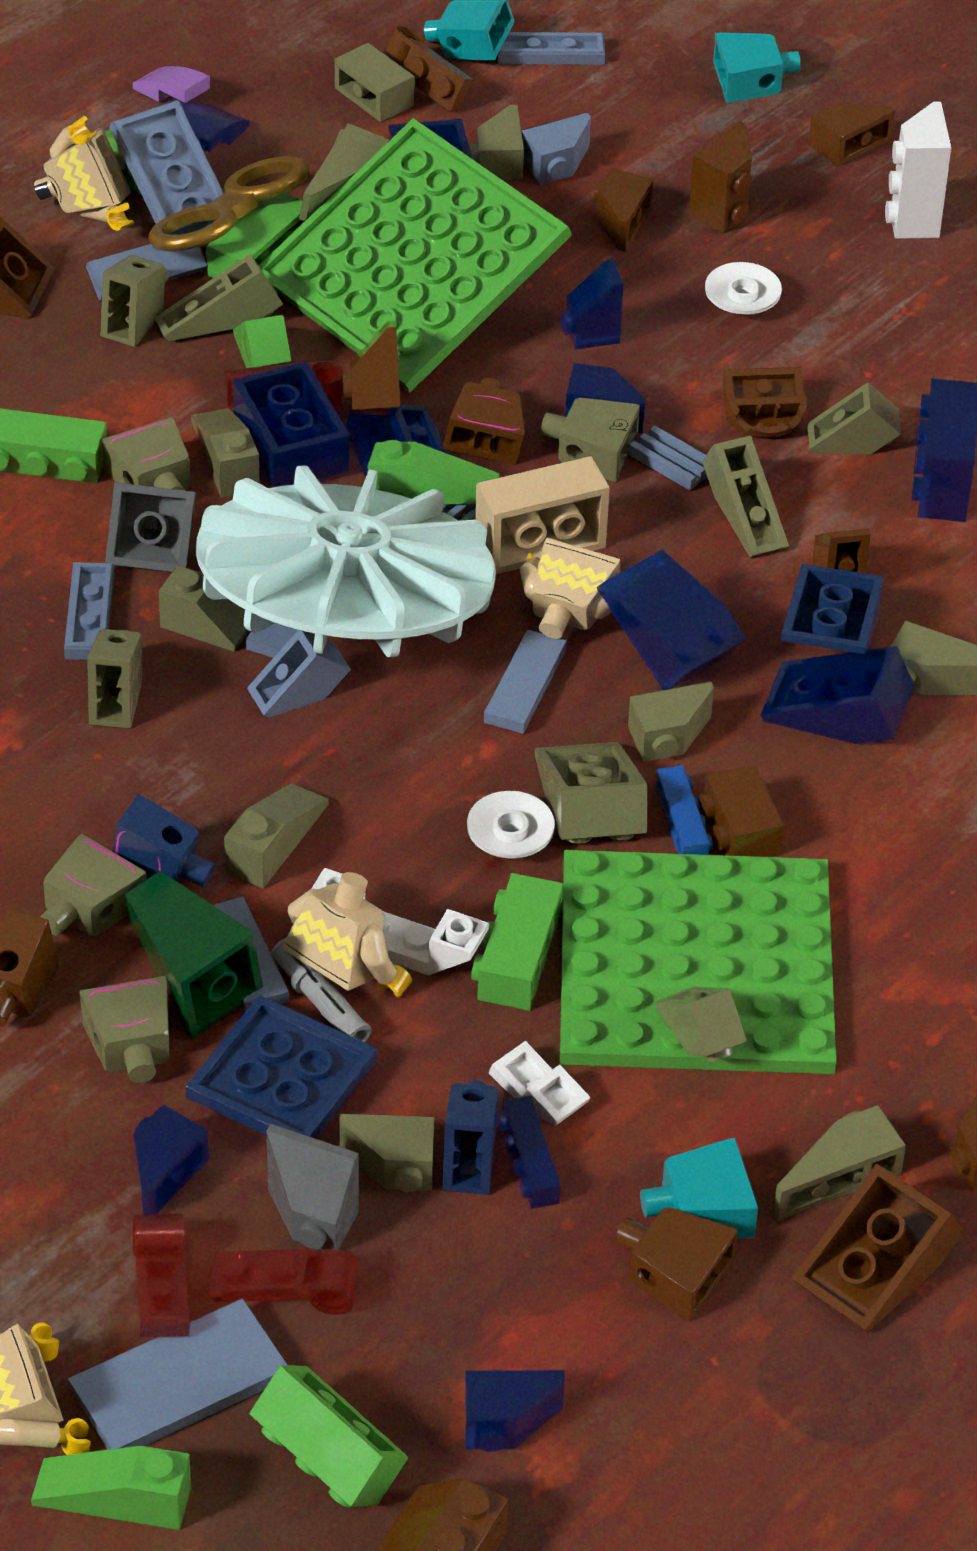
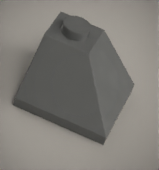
[105,482,196,572]
[266,1124,359,1254]

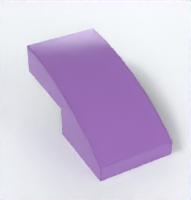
[133,66,210,103]

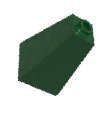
[125,871,263,1040]

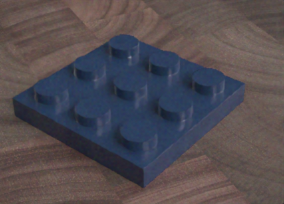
[186,995,377,1139]

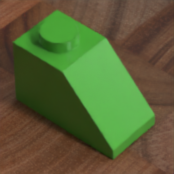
[233,315,292,376]

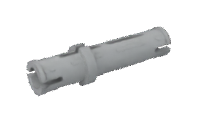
[271,938,372,1042]

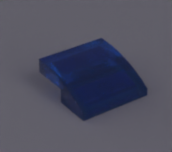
[163,98,249,152]
[346,404,446,477]

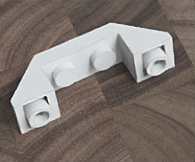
[311,868,489,975]

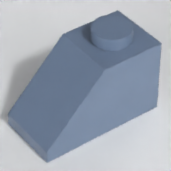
[522,113,591,185]
[247,630,351,718]

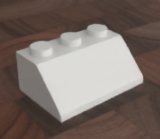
[885,102,951,238]

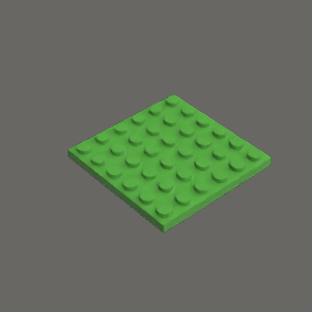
[259,118,572,393]
[560,850,836,1074]

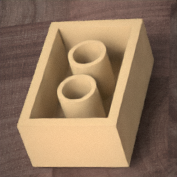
[476,456,609,574]

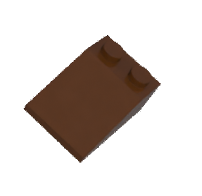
[792,1164,964,1333]

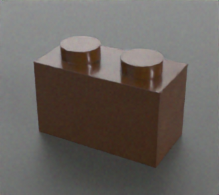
[699,765,784,857]

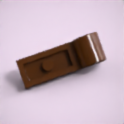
[383,26,473,111]

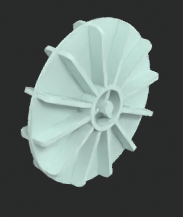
[196,466,496,657]

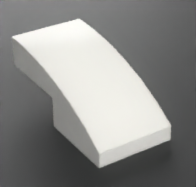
[489,1041,591,1126]

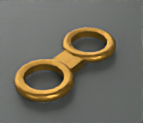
[148,156,310,252]

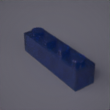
[498,1096,560,1209]

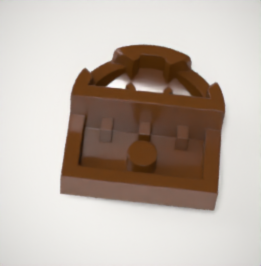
[722,367,807,437]

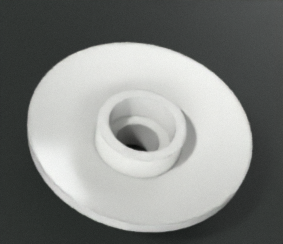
[705,262,782,314]
[467,791,555,858]

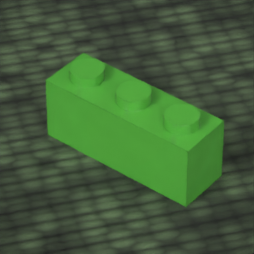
[206,193,305,278]
[0,408,107,483]
[471,873,564,1011]
[249,1365,409,1508]

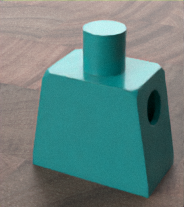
[424,0,515,60]
[713,33,800,103]
[640,1138,758,1239]

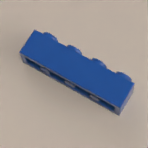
[655,765,713,855]

